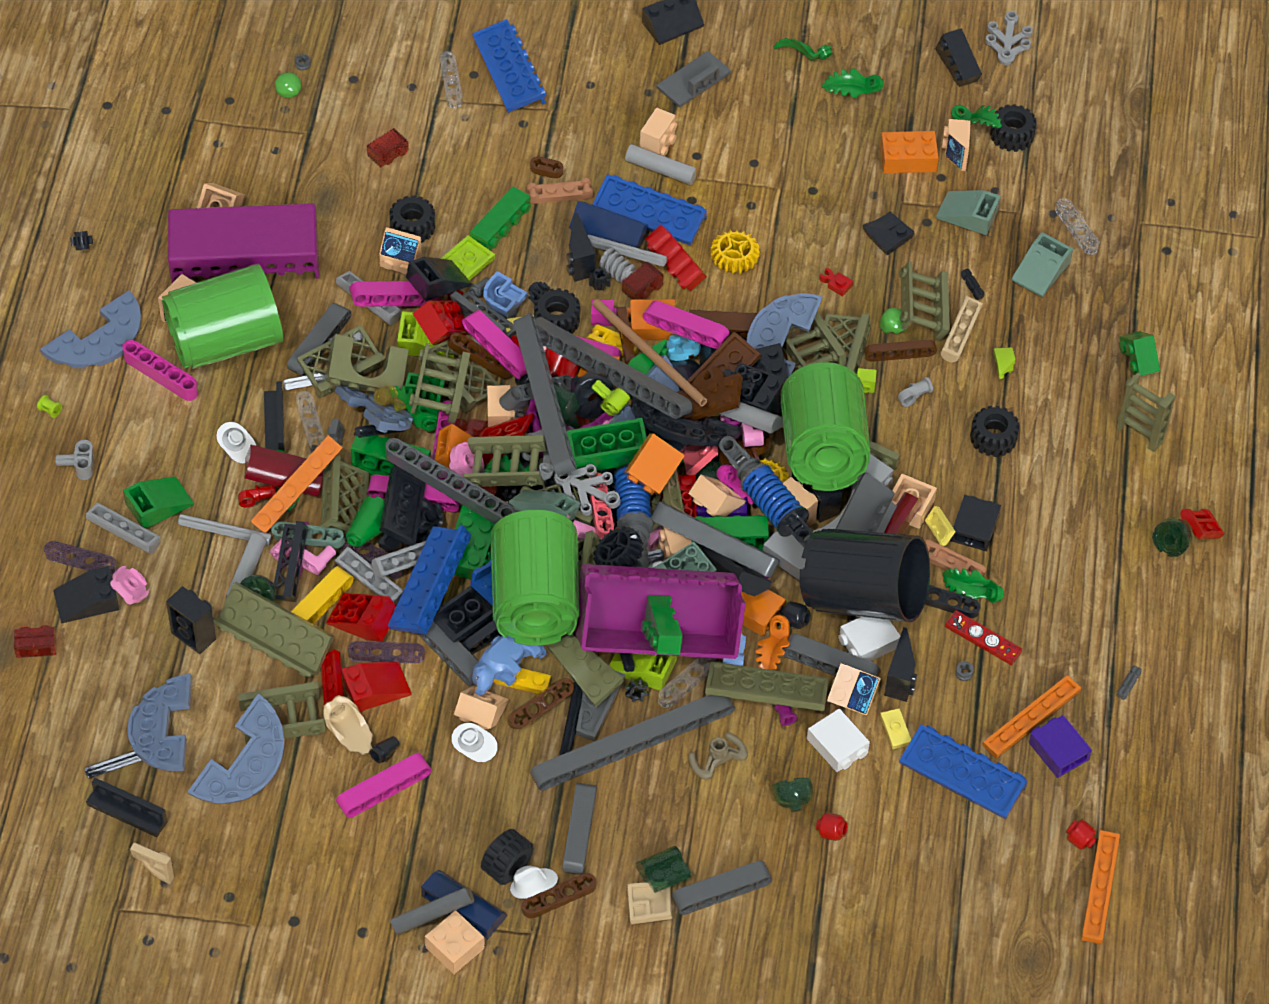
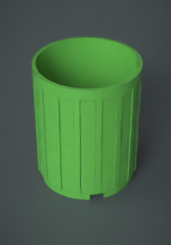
[162,264,283,369]
[781,362,870,491]
[491,510,579,646]

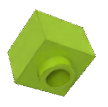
[857,368,877,393]

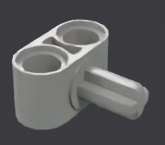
[55,440,94,480]

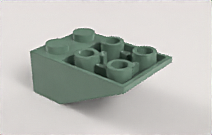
[936,190,1001,235]
[1011,232,1073,297]
[509,490,581,521]
[654,541,717,572]

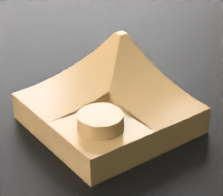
[130,843,174,884]
[628,883,672,924]

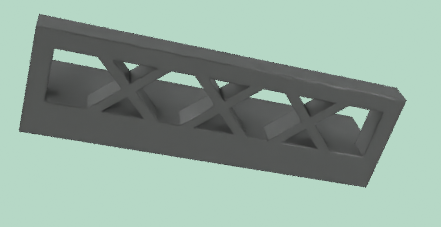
[451,291,516,338]

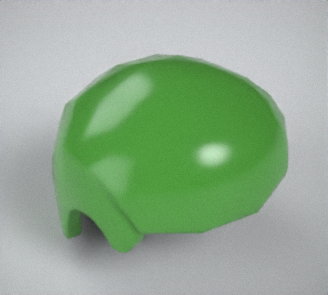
[275,72,302,98]
[879,308,907,335]

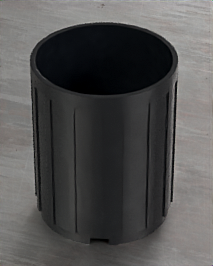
[800,529,930,622]

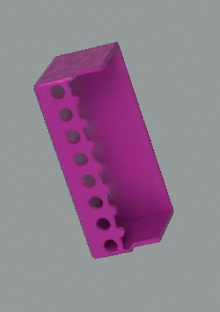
[168,203,319,283]
[574,564,745,659]

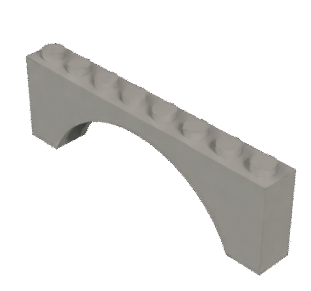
[763,454,893,580]

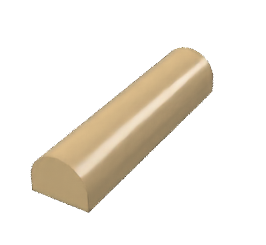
[941,296,983,362]

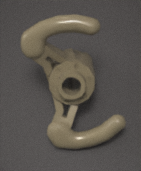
[688,732,748,780]

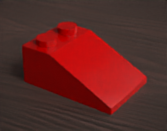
[479,413,534,466]
[341,662,412,712]

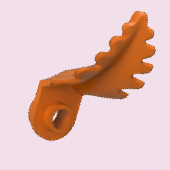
[755,615,790,670]

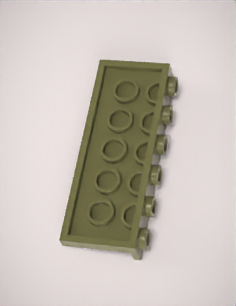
[214,582,334,677]
[705,661,829,711]

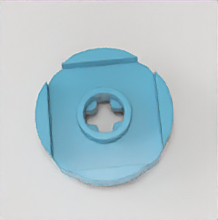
[667,334,701,361]

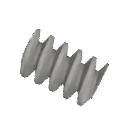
[600,248,639,286]

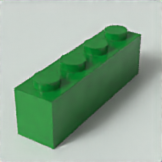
[470,186,531,250]

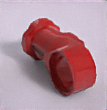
[238,485,275,508]

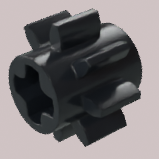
[70,231,93,251]
[589,268,611,291]
[528,281,550,303]
[625,677,649,702]

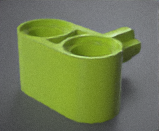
[592,380,630,416]

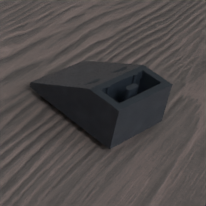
[406,256,472,301]
[732,362,786,415]

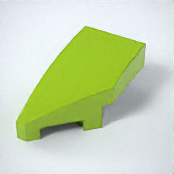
[994,347,1015,379]

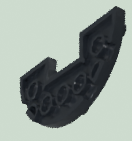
[631,396,742,446]

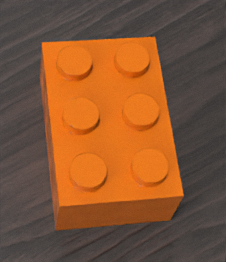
[880,131,939,173]

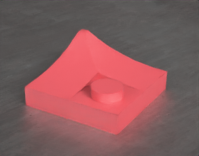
[683,445,718,475]

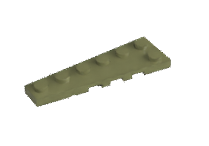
[546,633,624,708]

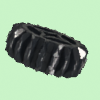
[593,526,644,567]

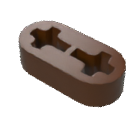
[530,156,563,179]

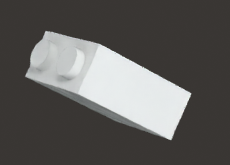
[839,617,900,661]
[807,709,870,772]

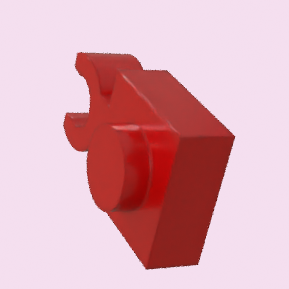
[819,268,854,297]

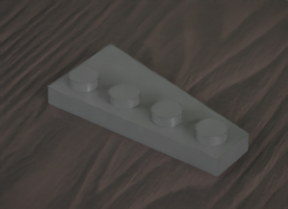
[576,670,625,741]

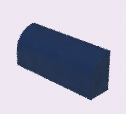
[569,201,649,248]
[421,870,507,940]

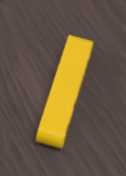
[291,566,354,624]

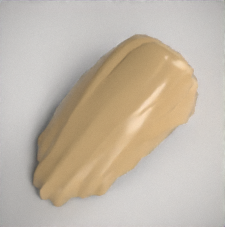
[323,695,373,755]

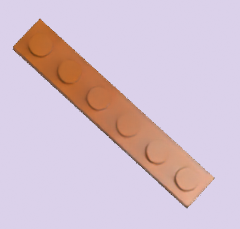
[251,435,343,533]
[982,675,1081,759]
[1081,830,1120,944]

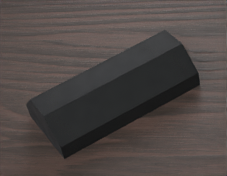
[701,546,772,597]

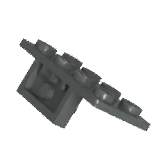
[657,51,731,107]
[835,472,897,533]

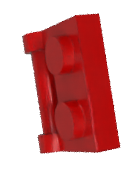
[1180,509,1225,539]

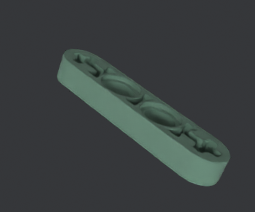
[271,522,345,548]

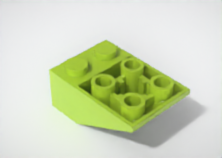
[397,311,454,359]
[609,653,677,691]

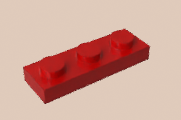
[321,649,343,705]

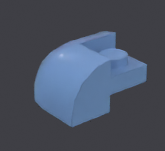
[484,271,527,318]

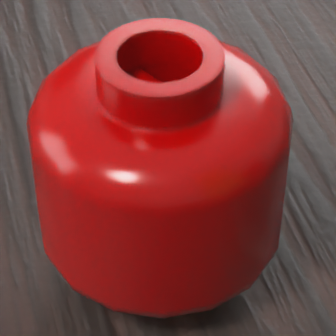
[816,813,848,841]
[1066,819,1097,850]

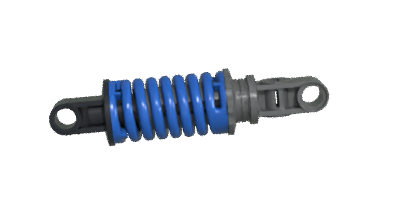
[719,436,814,547]
[613,464,653,568]

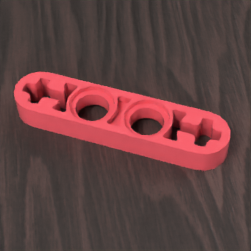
[589,473,614,539]

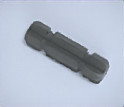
[1116,665,1142,700]

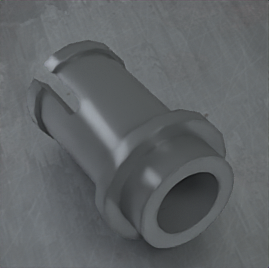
[469,277,490,297]

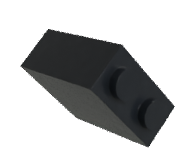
[950,494,1001,552]

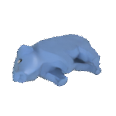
[472,635,546,695]

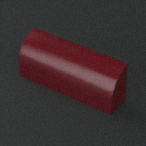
[244,445,323,497]
[884,492,921,534]

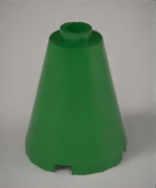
[346,495,385,547]

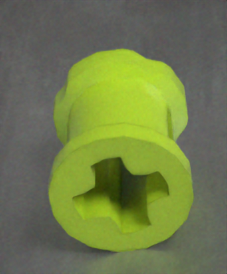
[37,395,62,418]

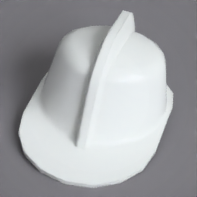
[217,422,256,463]
[452,723,497,762]
[510,865,558,899]

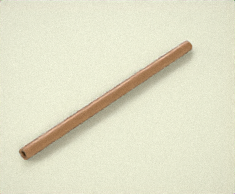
[592,299,707,406]

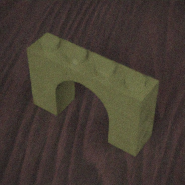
[325,334,409,398]

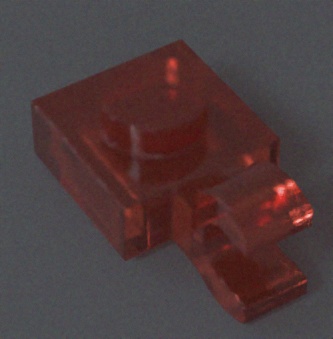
[455,419,488,437]

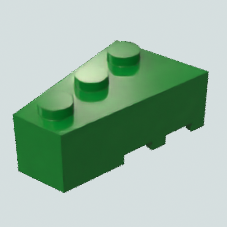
[641,595,682,655]

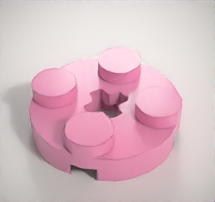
[449,442,484,477]
[110,566,149,605]

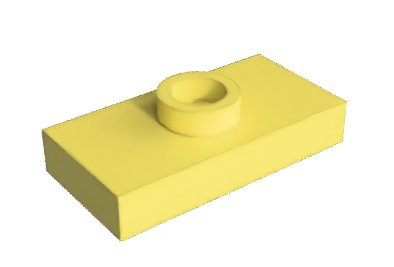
[925,506,956,546]
[880,708,911,749]

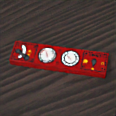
[945,610,1022,666]

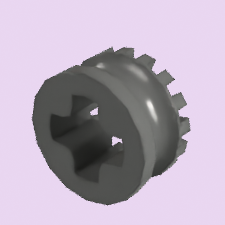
[295,53,311,70]
[955,661,974,681]

